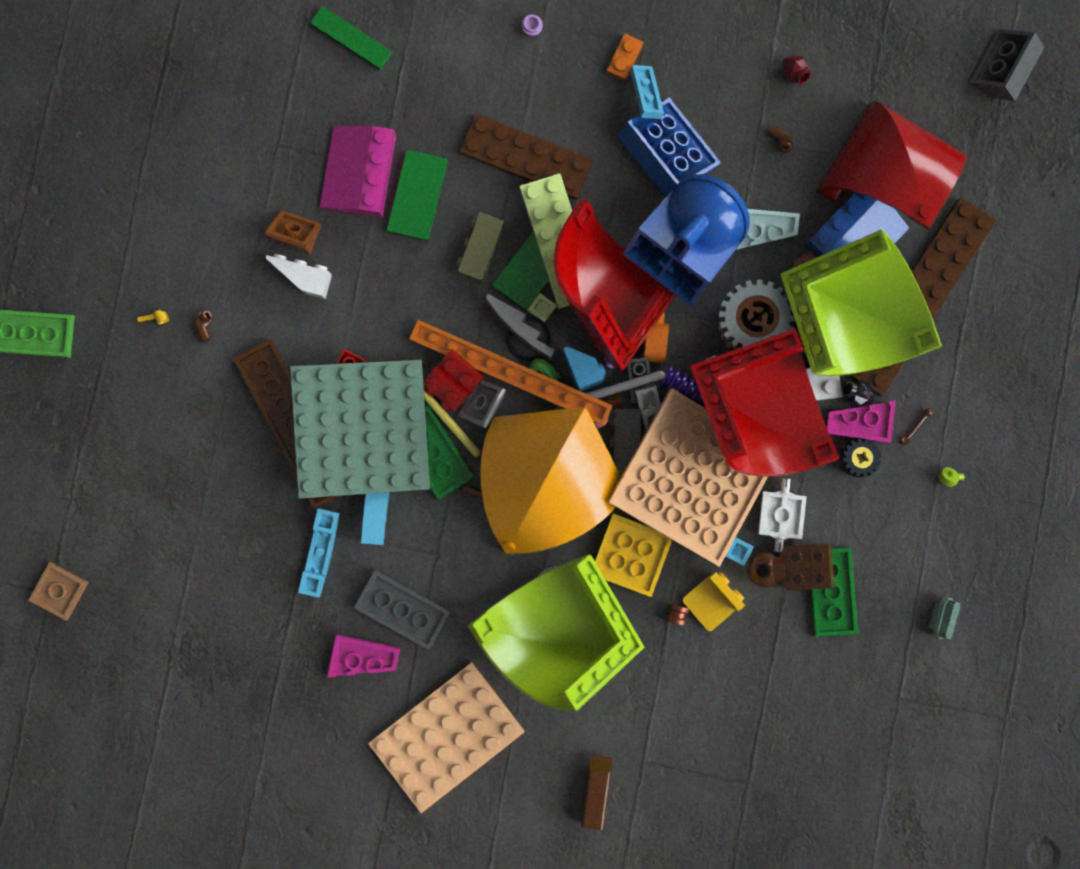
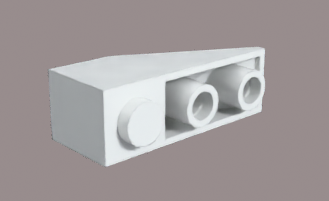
[266,254,332,299]

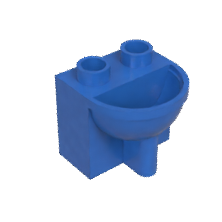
[623,174,750,307]

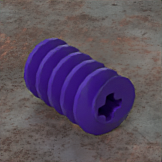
[659,365,702,404]

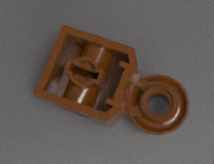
[747,543,835,591]

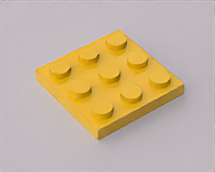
[595,513,672,597]

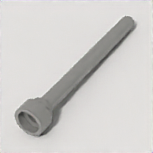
[586,371,665,399]

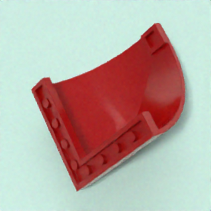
[816,101,967,229]
[554,199,675,371]
[690,329,839,477]

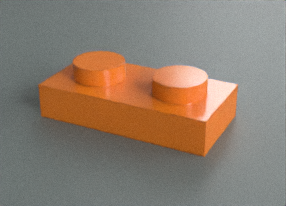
[607,34,644,82]

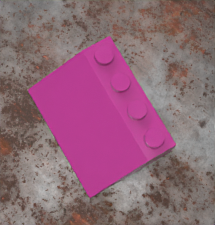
[320,126,396,218]

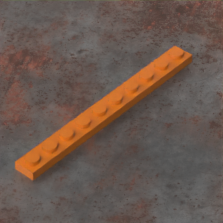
[409,320,613,426]

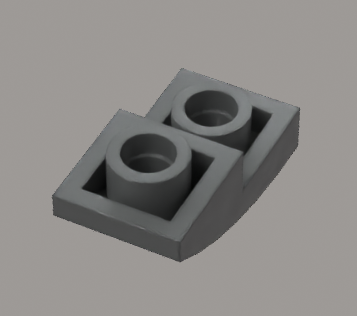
[627,358,651,403]

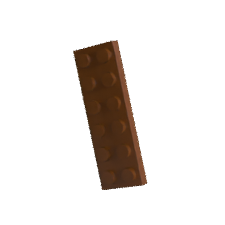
[460,113,593,200]

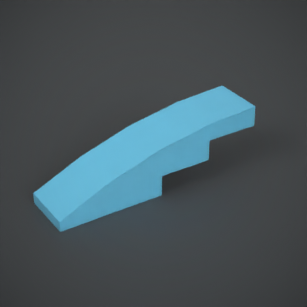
[361,492,390,545]

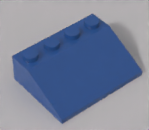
[617,98,721,198]
[805,193,909,257]

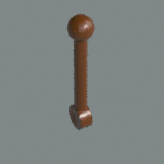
[901,408,933,445]

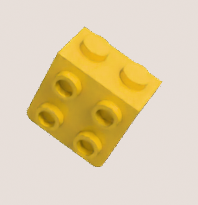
[683,572,745,631]

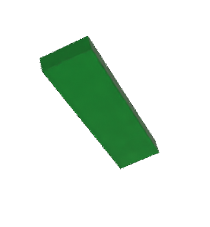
[311,6,392,71]

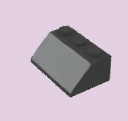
[969,29,1045,101]

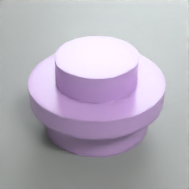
[522,15,543,36]

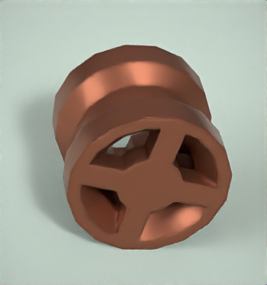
[664,604,689,626]

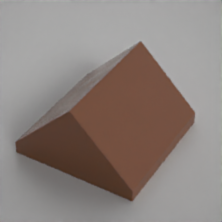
[265,210,321,255]

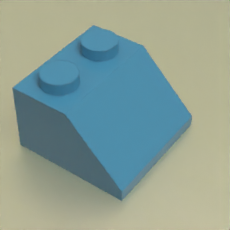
[563,347,606,392]

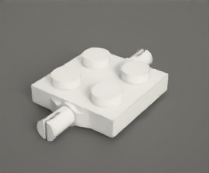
[758,478,807,552]

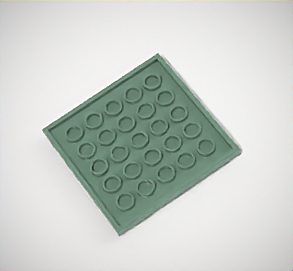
[290,360,430,498]

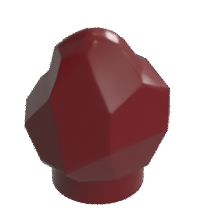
[782,56,811,85]

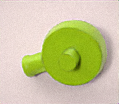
[938,467,965,487]

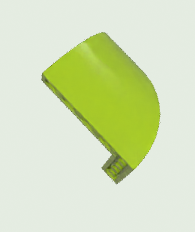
[780,229,942,376]
[467,554,645,711]

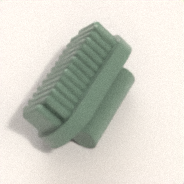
[928,597,961,640]

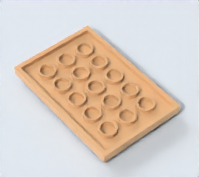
[368,662,525,813]

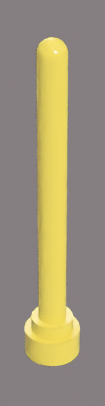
[423,379,481,457]

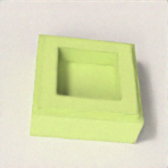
[527,293,557,323]

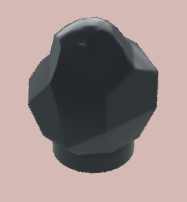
[843,381,874,406]

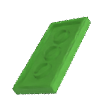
[0,310,75,358]

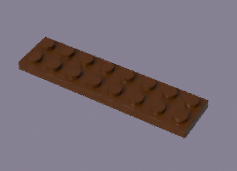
[233,339,339,509]

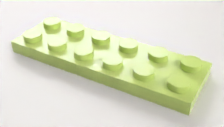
[519,174,572,309]

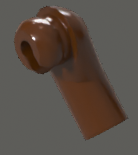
[768,125,793,153]
[194,310,212,343]

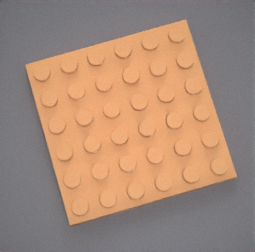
[608,389,768,567]

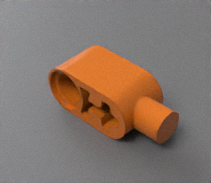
[643,312,669,364]

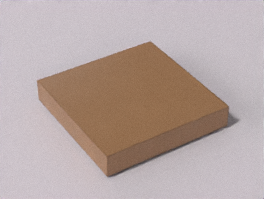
[28,562,89,621]

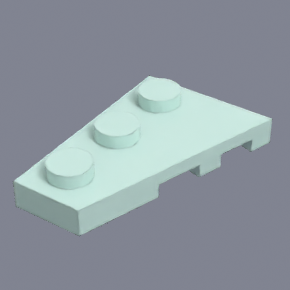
[736,209,800,250]

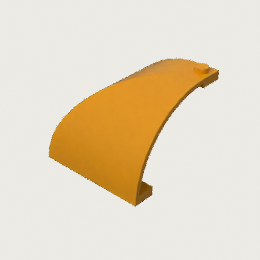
[481,407,621,554]

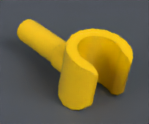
[137,310,169,325]

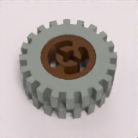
[719,280,796,350]

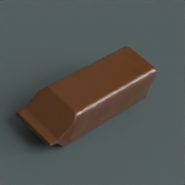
[581,754,613,830]

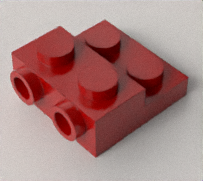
[423,349,484,412]

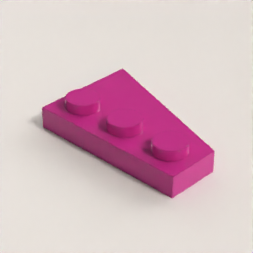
[826,401,896,444]
[327,634,401,678]

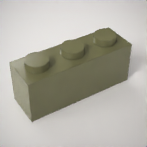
[456,212,505,284]

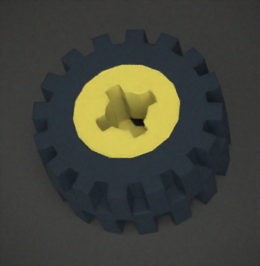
[840,439,882,478]

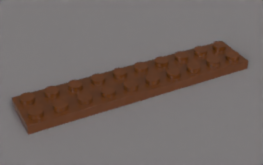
[849,197,997,396]

